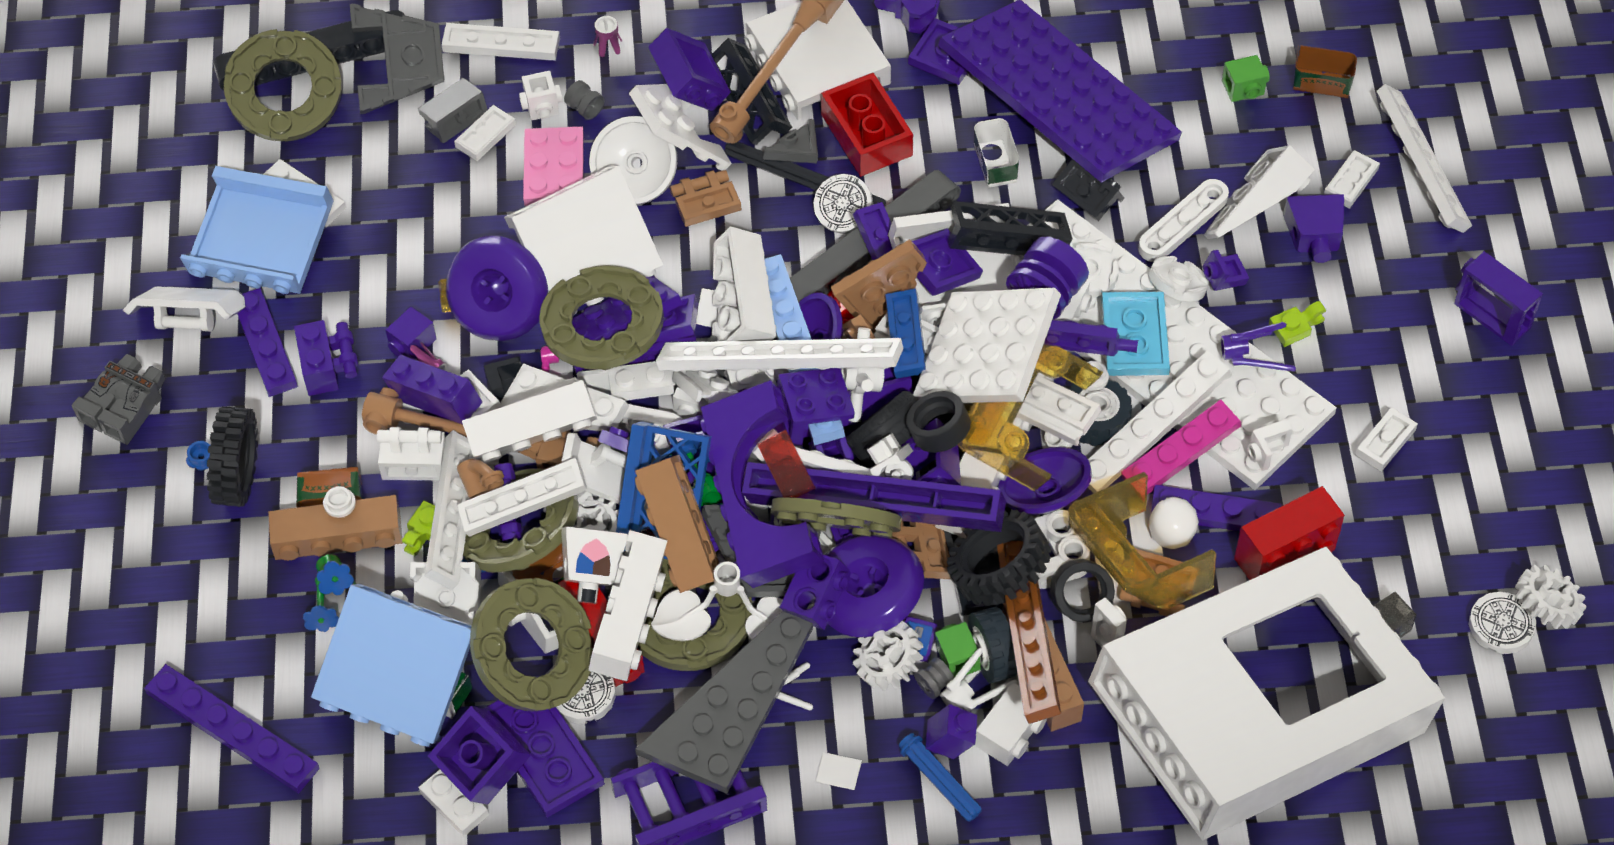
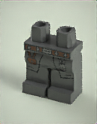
[71,354,165,445]

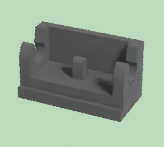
[418,78,488,144]

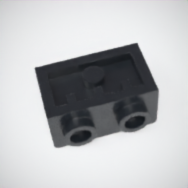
[1052,159,1124,222]

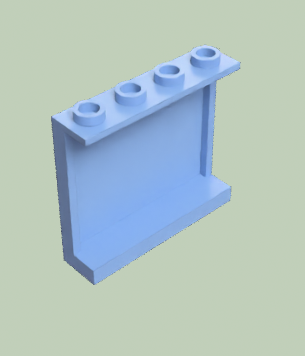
[180,166,334,294]
[311,584,471,747]

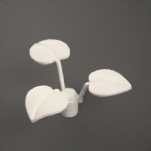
[651,550,783,641]

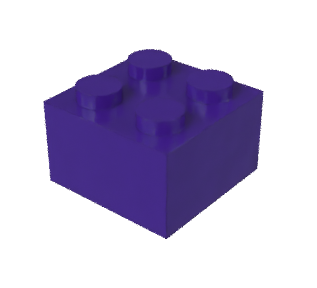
[428,706,531,805]

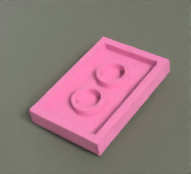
[523,127,584,206]

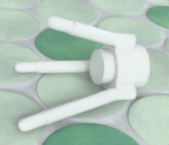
[940,648,1018,712]

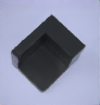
[483,357,522,403]

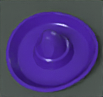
[446,236,548,341]
[814,535,924,637]

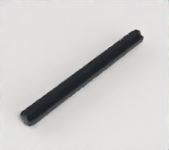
[725,142,886,207]

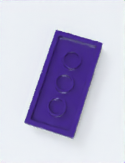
[572,276,682,341]
[483,700,605,818]

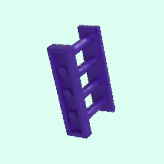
[611,762,768,845]

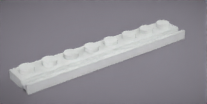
[874,312,1102,446]

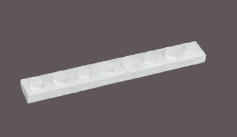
[656,338,903,372]

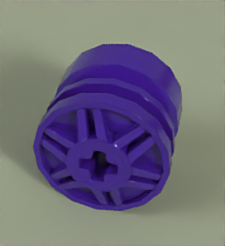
[1006,237,1089,320]

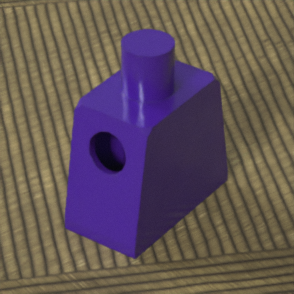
[1283,194,1344,263]

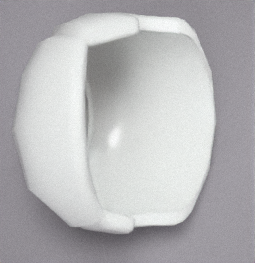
[1149,497,1199,549]

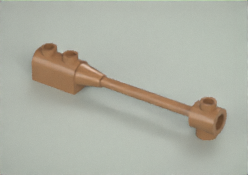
[710,0,844,143]
[362,387,602,469]

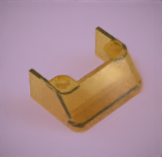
[958,344,1103,491]
[1068,472,1216,609]

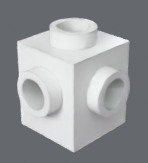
[519,71,563,120]

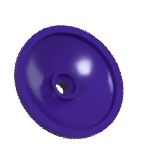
[799,293,843,340]
[998,447,1092,515]

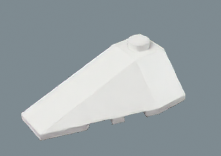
[1204,145,1315,239]

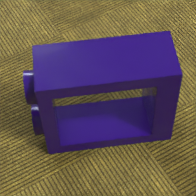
[648,28,731,111]
[1454,251,1543,346]
[901,418,961,485]

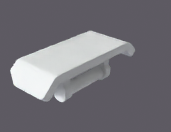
[123,287,245,332]
[562,433,648,510]

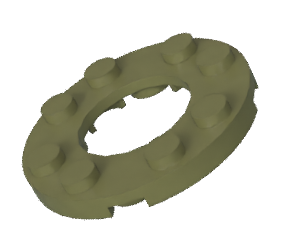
[224,29,342,141]
[539,266,664,370]
[463,468,579,573]
[771,498,902,538]
[637,559,753,671]
[470,578,593,711]

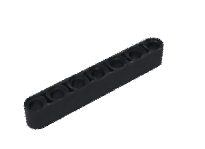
[213,10,405,90]

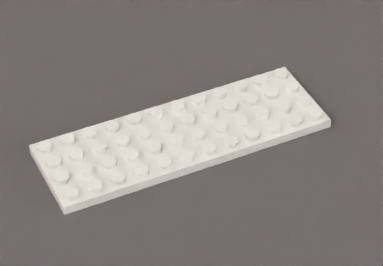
[1018,199,1337,490]

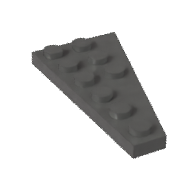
[635,611,813,794]

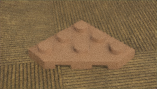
[831,239,927,334]

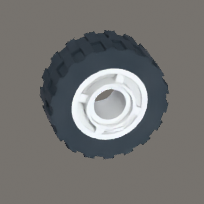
[1069,380,1132,446]
[968,606,1018,683]

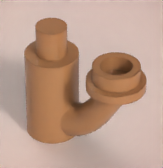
[457,459,504,500]

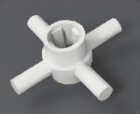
[841,327,884,422]

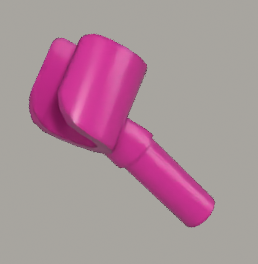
[541,346,559,373]

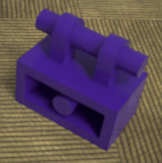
[294,320,358,396]

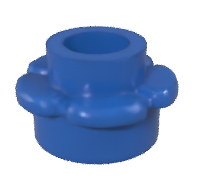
[186,441,211,471]

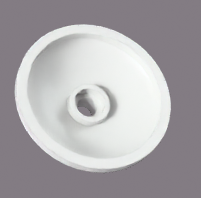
[589,116,677,205]

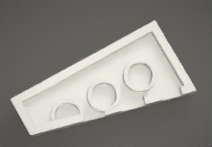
[501,364,629,432]

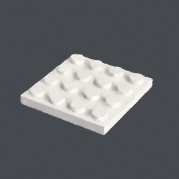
[913,288,1061,403]

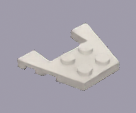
[629,84,732,171]

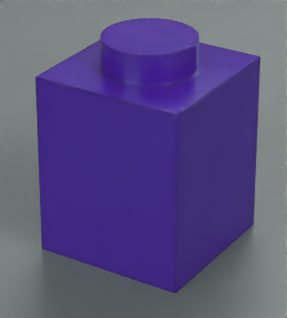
[386,307,437,360]
[925,704,977,759]

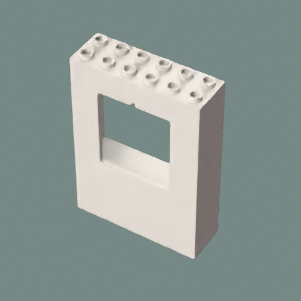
[1088,547,1445,841]

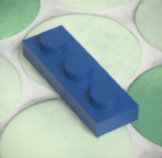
[886,288,926,379]

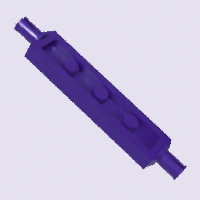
[1043,320,1138,356]

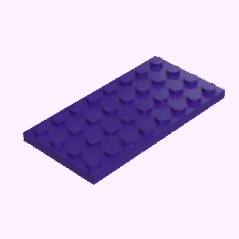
[938,0,1182,183]

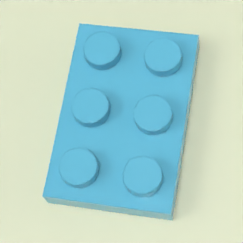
[1101,292,1170,376]

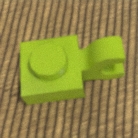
[1269,301,1326,347]
[402,501,435,556]

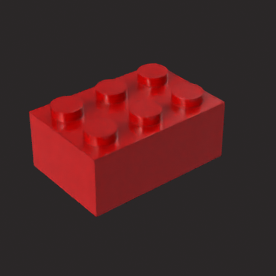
[821,73,913,177]
[1234,486,1345,580]

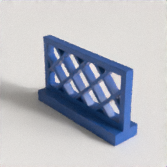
[616,421,712,559]

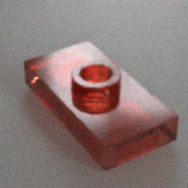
[757,430,815,498]

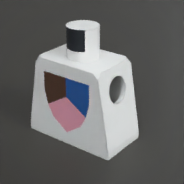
[561,527,628,604]

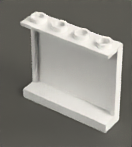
[744,0,891,121]
[504,166,663,314]
[888,203,1020,326]

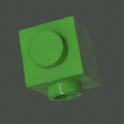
[1222,55,1270,102]
[935,622,981,677]

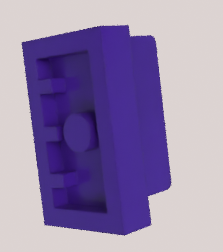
[777,368,855,446]

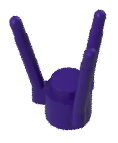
[1220,322,1296,371]

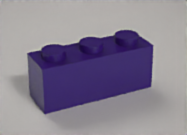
[382,355,483,425]

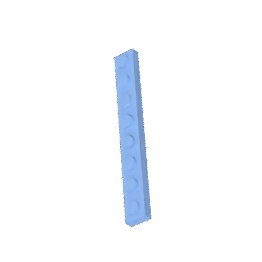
[765,254,845,446]

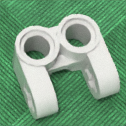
[1034,510,1090,589]

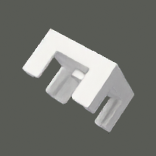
[410,562,481,626]

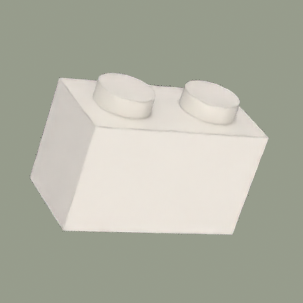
[974,682,1047,766]

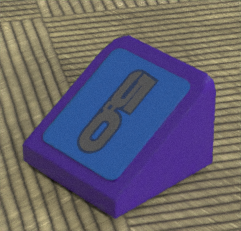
[900,616,937,663]

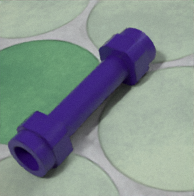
[493,463,522,542]

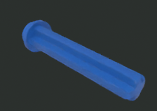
[899,733,982,822]

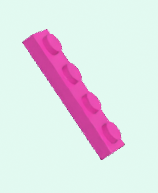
[1121,400,1241,499]

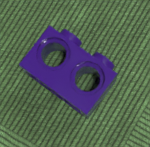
[779,554,851,630]

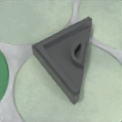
[762,119,818,163]

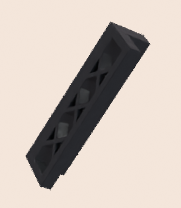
[711,38,793,145]
[948,201,1073,256]

